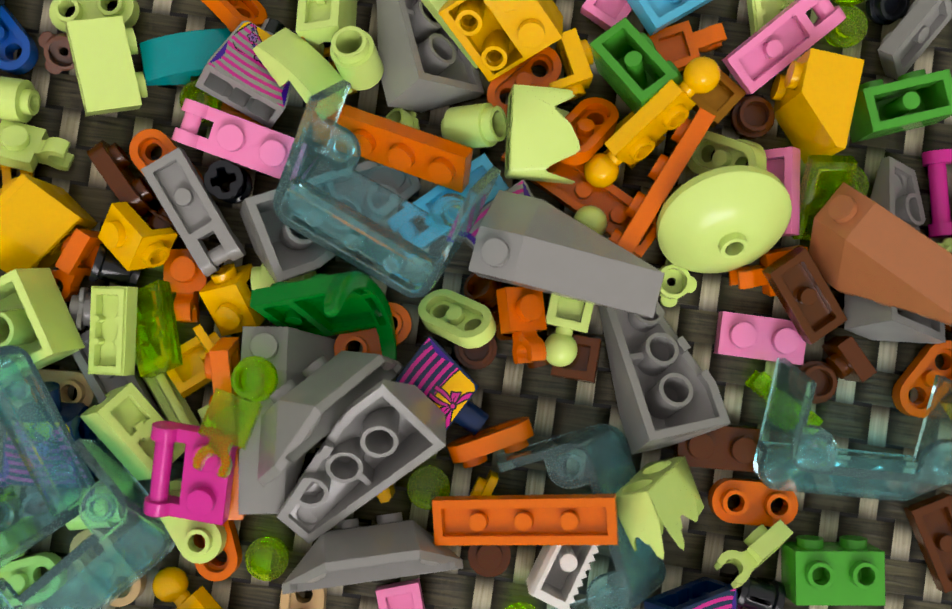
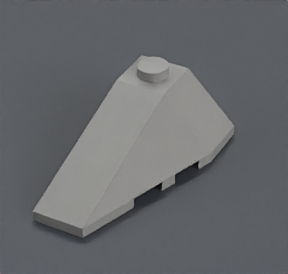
[376,0,484,112]
[843,156,946,344]
[239,160,422,283]
[468,190,664,318]
[599,302,731,455]
[238,326,335,515]
[277,379,446,544]

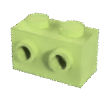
[65,16,148,116]

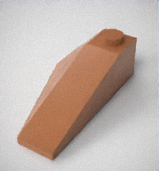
[809,182,952,325]

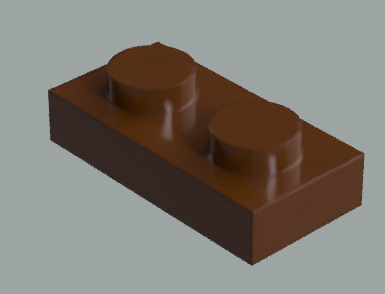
[762,246,848,345]
[673,425,766,473]
[904,492,952,593]

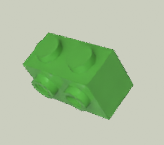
[589,17,683,114]
[849,69,952,143]
[781,535,885,606]

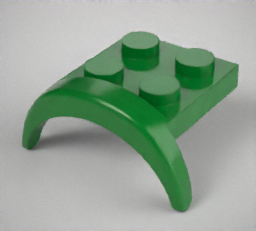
[250,271,397,361]

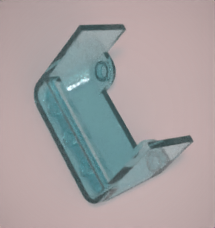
[273,79,501,298]
[0,345,96,568]
[753,358,952,501]
[496,423,666,609]
[0,439,175,609]

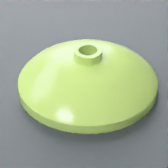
[656,165,792,274]

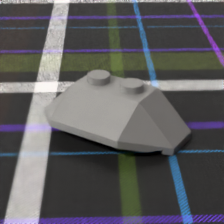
[257,350,404,487]
[282,512,463,594]

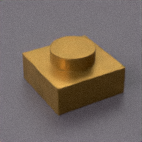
[691,69,746,128]

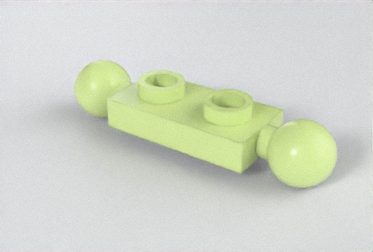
[544,205,607,367]

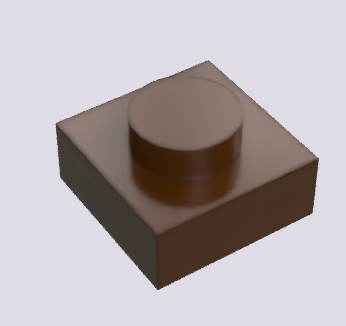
[551,335,602,384]
[821,336,877,382]

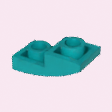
[139,28,230,86]

